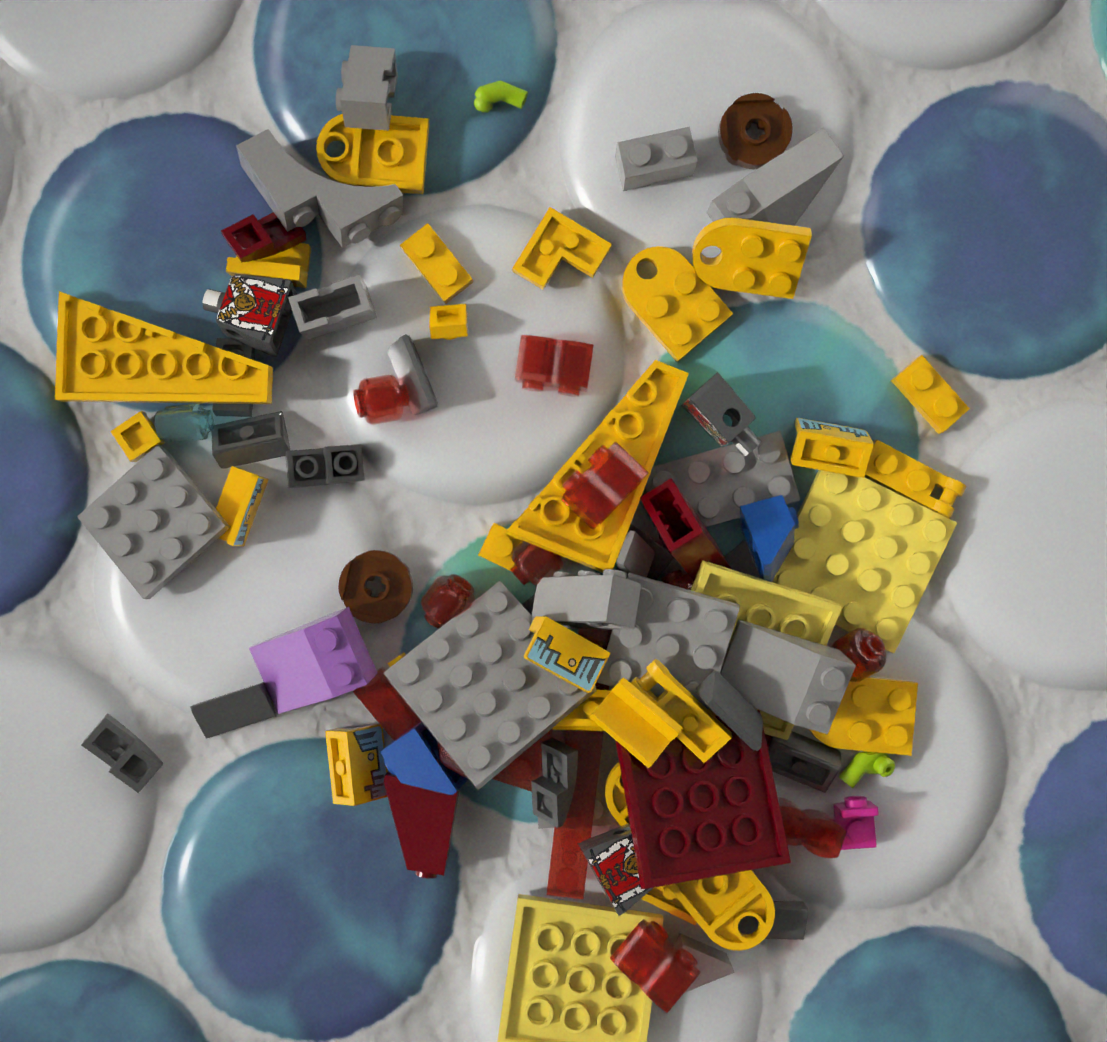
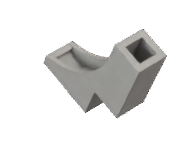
[236,129,403,248]

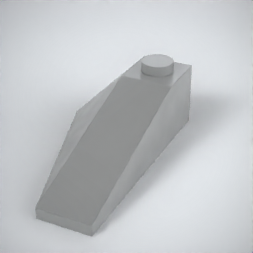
[707,128,844,226]

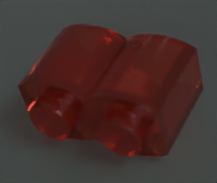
[515,335,594,397]
[561,442,649,531]
[778,797,847,858]
[610,919,701,1013]

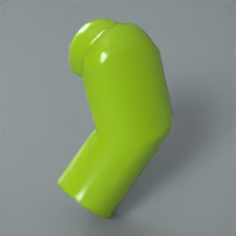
[473,81,528,113]
[838,751,895,788]

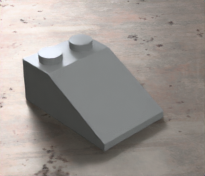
[720,619,856,734]

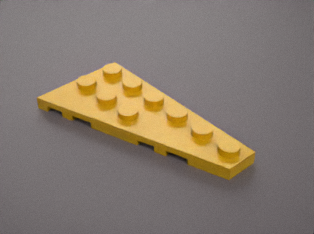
[55,291,273,404]
[506,360,689,573]

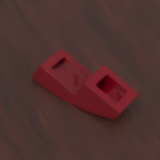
[221,212,307,263]

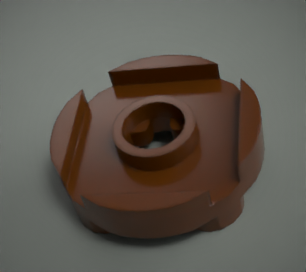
[718,93,793,169]
[338,550,413,624]

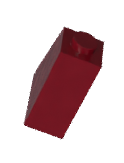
[640,478,732,580]
[384,771,460,879]

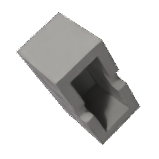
[336,45,398,131]
[615,126,698,191]
[288,274,377,340]

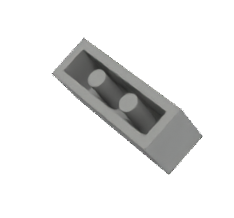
[532,569,641,630]

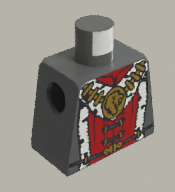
[203,274,297,357]
[681,372,762,456]
[578,823,653,916]

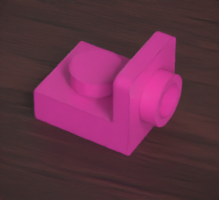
[833,796,879,850]

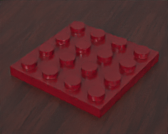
[615,710,791,889]

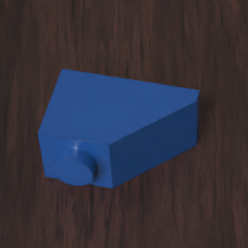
[740,495,799,582]
[380,722,468,795]

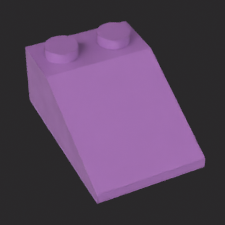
[249,607,378,714]

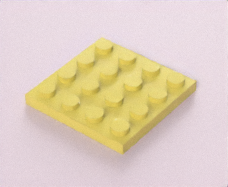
[772,470,957,653]
[691,560,842,740]
[497,894,664,1042]

